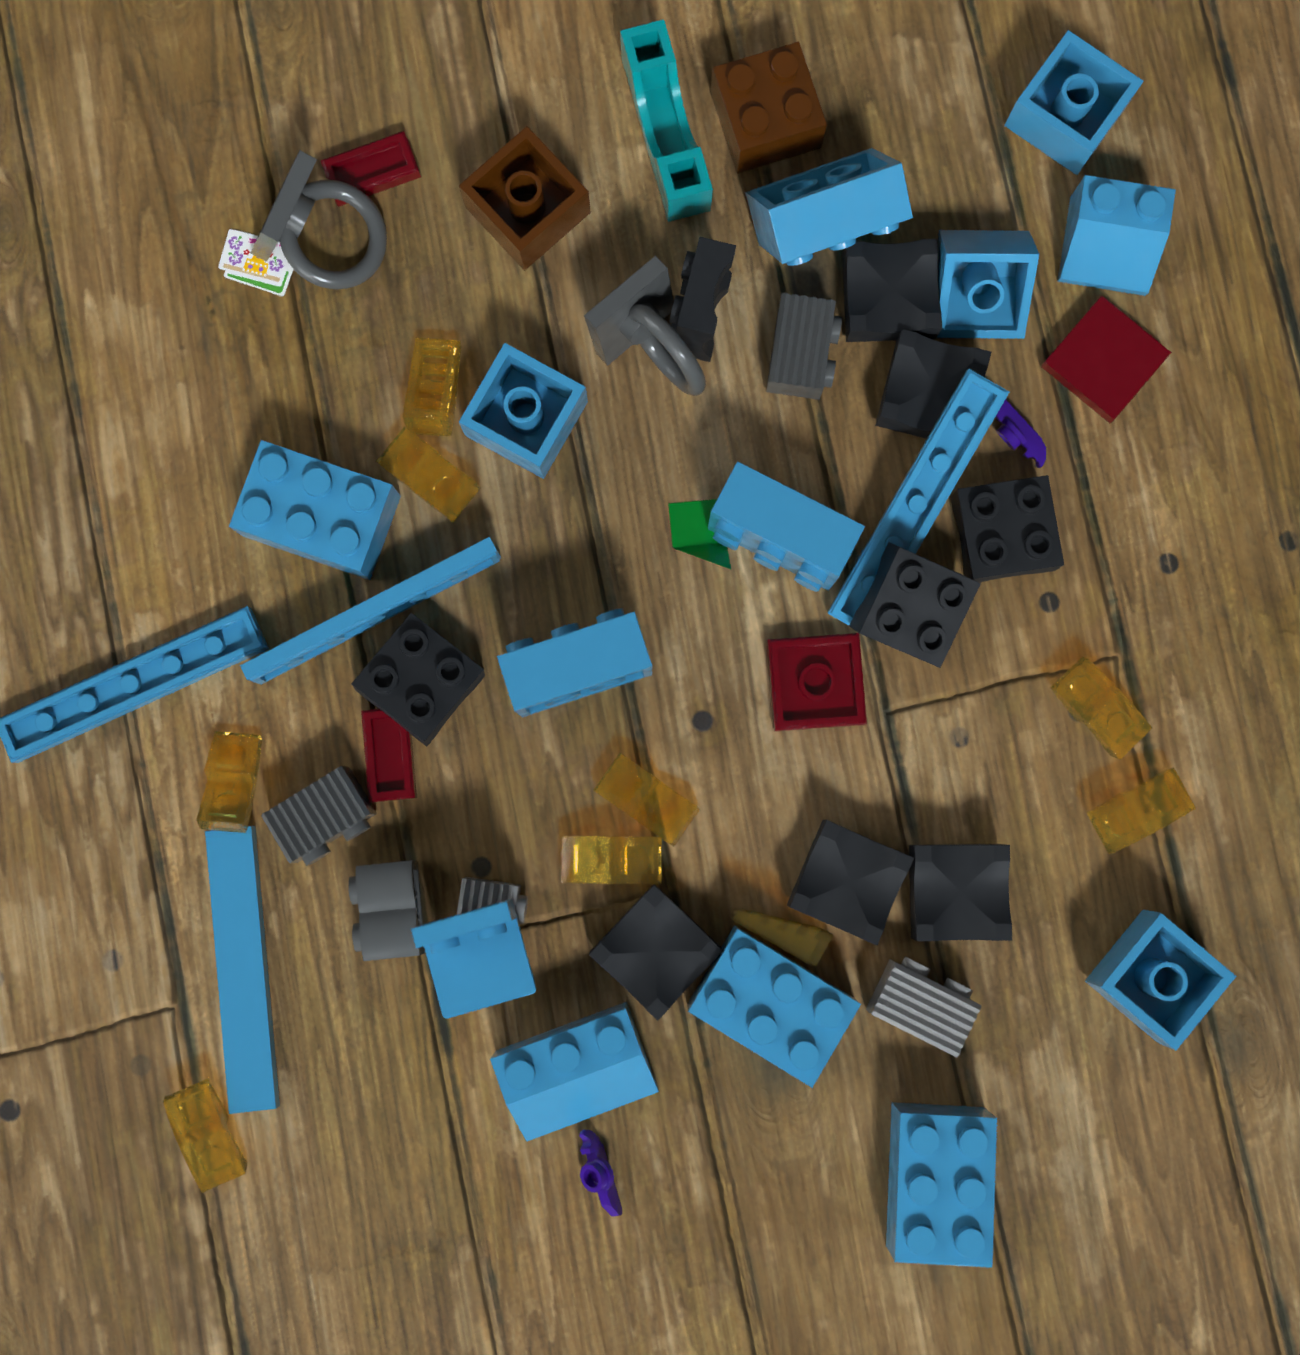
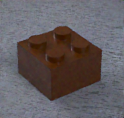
[710,41,827,174]
[459,126,591,271]

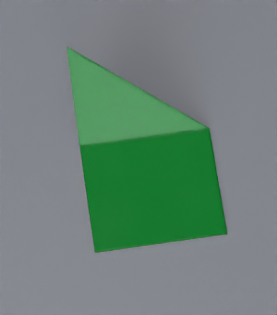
[668,499,731,569]

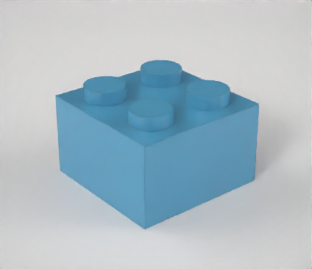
[1004,30,1144,175]
[459,343,588,479]
[1085,910,1236,1051]

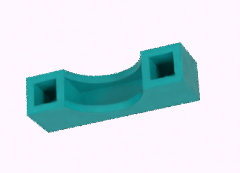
[620,19,713,222]

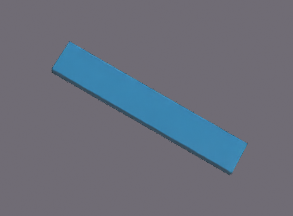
[827,369,1009,625]
[240,537,502,685]
[0,606,269,763]
[205,826,280,1114]

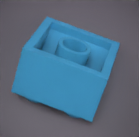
[1058,175,1176,296]
[937,230,1039,339]

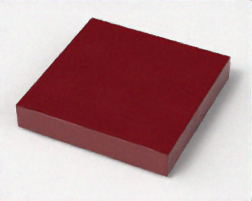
[1041,295,1172,423]
[767,633,867,732]

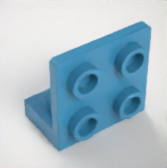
[411,899,537,1019]

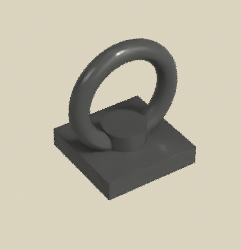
[250,150,387,289]
[584,256,706,396]

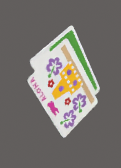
[218,229,294,296]

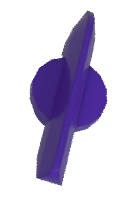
[996,399,1046,468]
[579,1130,623,1216]

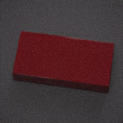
[320,131,421,207]
[361,709,417,803]

